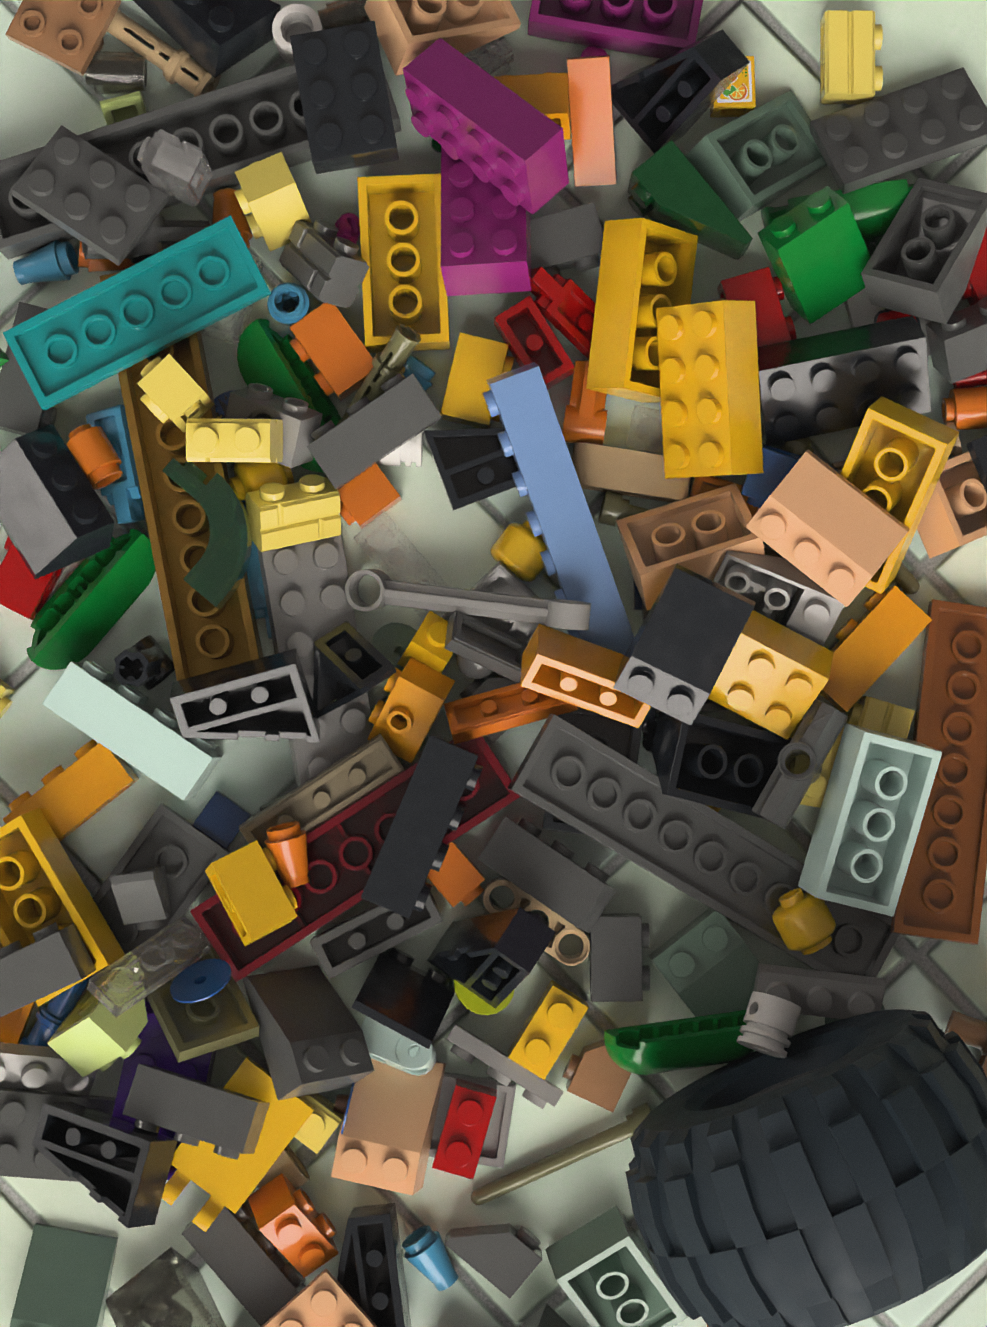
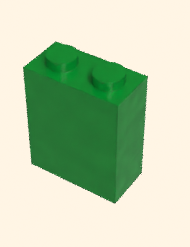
[757,186,870,325]

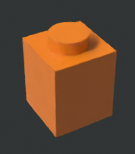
[338,464,402,529]
[427,840,485,907]

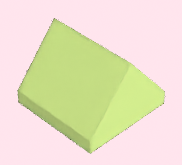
[100,91,148,125]

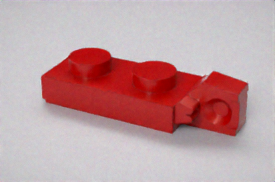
[530,266,596,360]

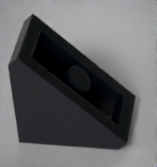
[313,621,396,718]

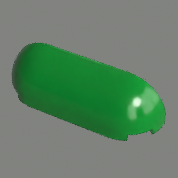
[761,179,916,243]
[237,318,341,473]
[27,528,156,670]
[604,1010,754,1075]

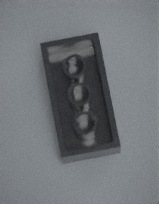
[757,316,931,445]
[361,735,483,918]

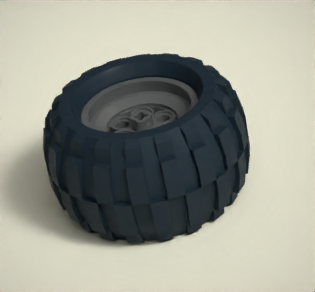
[625,1009,987,1327]

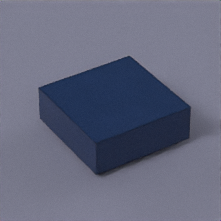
[192,790,252,849]

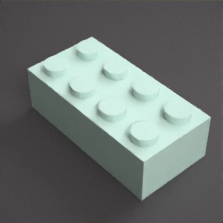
[42,660,222,801]
[798,723,942,916]

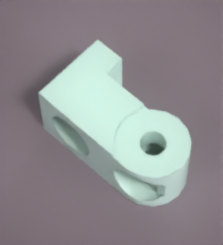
[361,1016,437,1076]

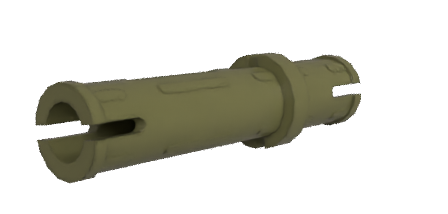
[337,324,421,425]

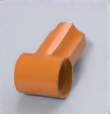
[562,360,608,445]

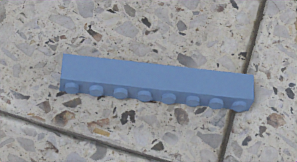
[483,362,634,655]

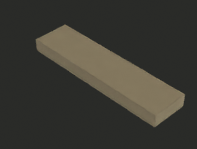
[239,733,404,849]

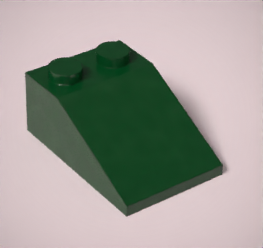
[627,140,753,260]

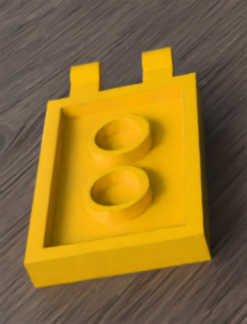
[162,1056,315,1232]

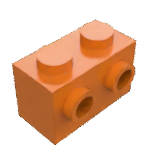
[289,303,373,401]
[248,1173,339,1278]

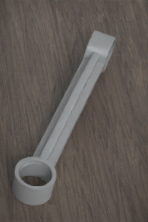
[345,569,591,630]

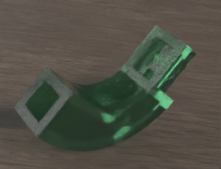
[162,458,252,609]

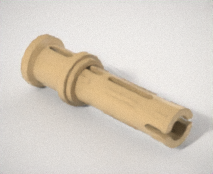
[106,9,221,97]

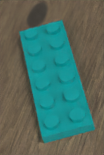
[3,215,271,411]

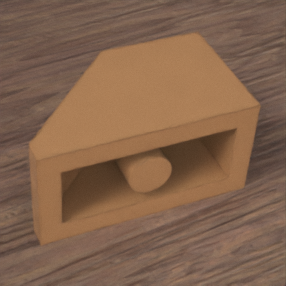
[562,1039,631,1112]

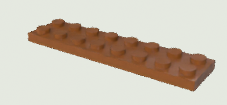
[890,599,987,945]

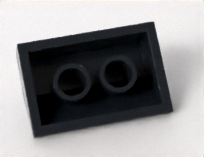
[0,424,115,579]
[651,711,792,819]

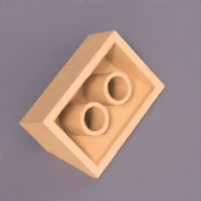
[746,449,910,607]
[616,483,765,611]

